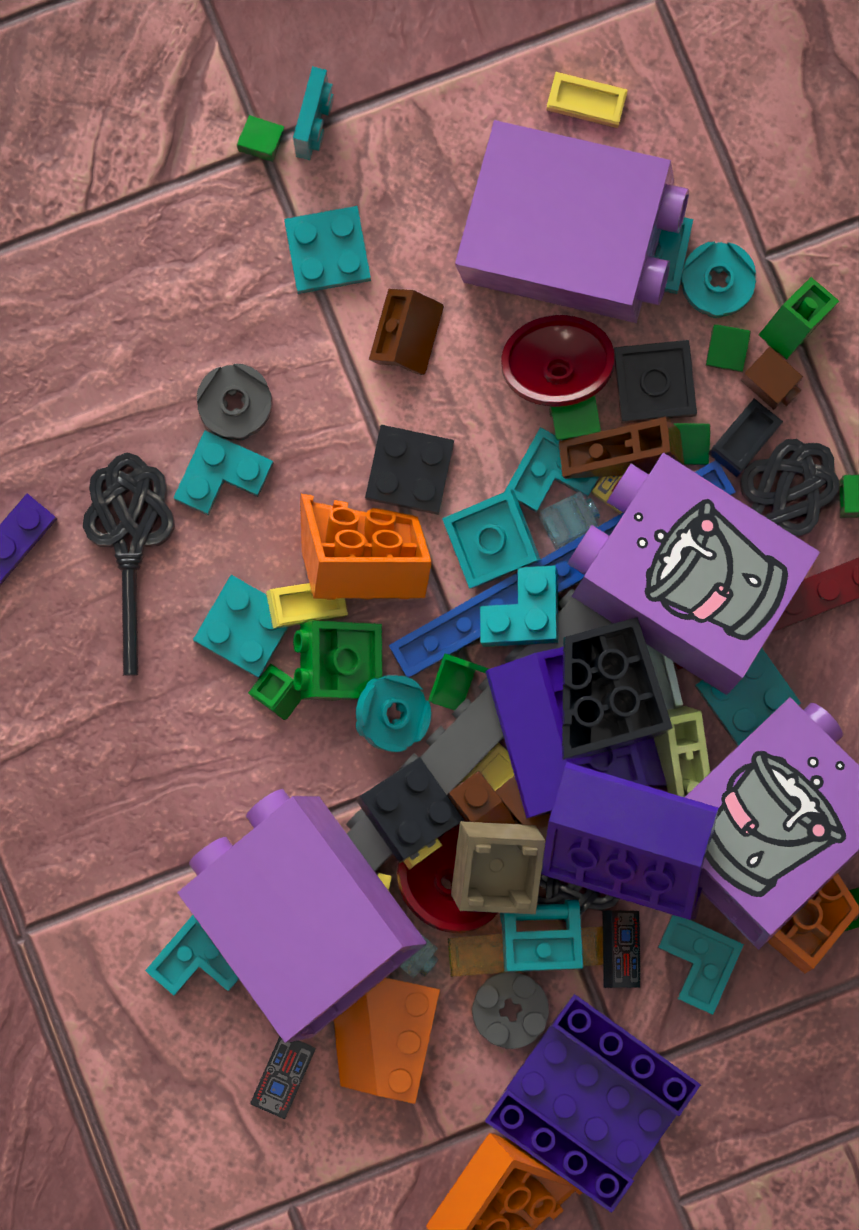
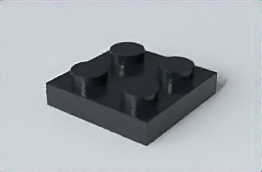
[614,340,697,424]
[365,425,454,515]
[356,757,464,863]

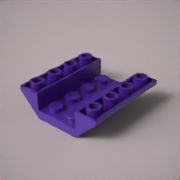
[485,647,667,819]
[541,762,719,920]
[485,994,701,1213]

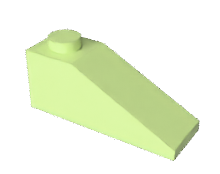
[654,706,710,797]

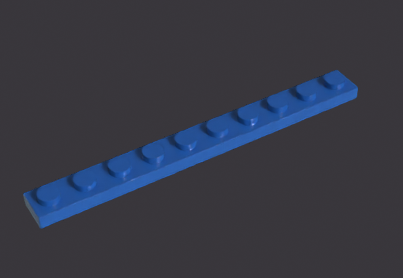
[389,460,736,678]

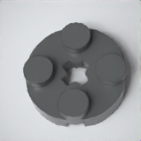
[197,364,272,440]
[472,972,549,1049]

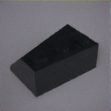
[562,617,673,760]

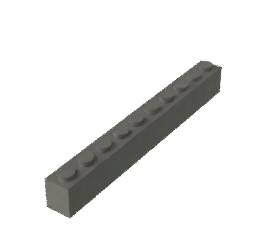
[346,589,613,872]

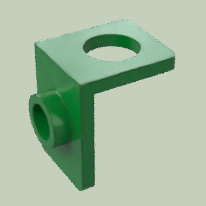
[429,653,489,711]

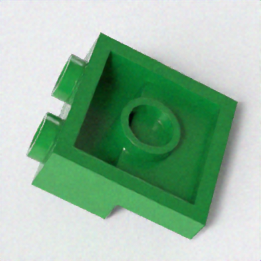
[293,620,382,701]

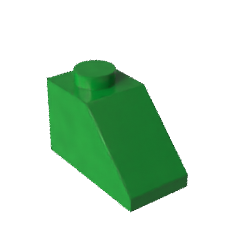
[759,277,839,359]

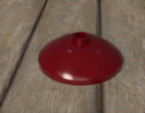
[501,315,615,407]
[397,825,498,933]

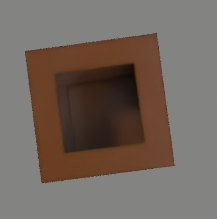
[741,346,803,410]

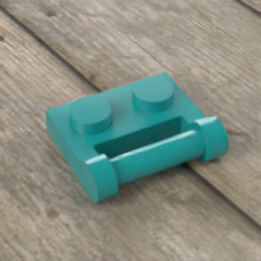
[500,900,583,972]

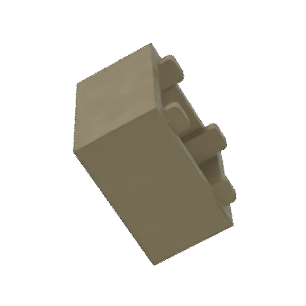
[451,821,545,914]

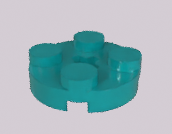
[680,241,756,319]
[356,675,431,752]

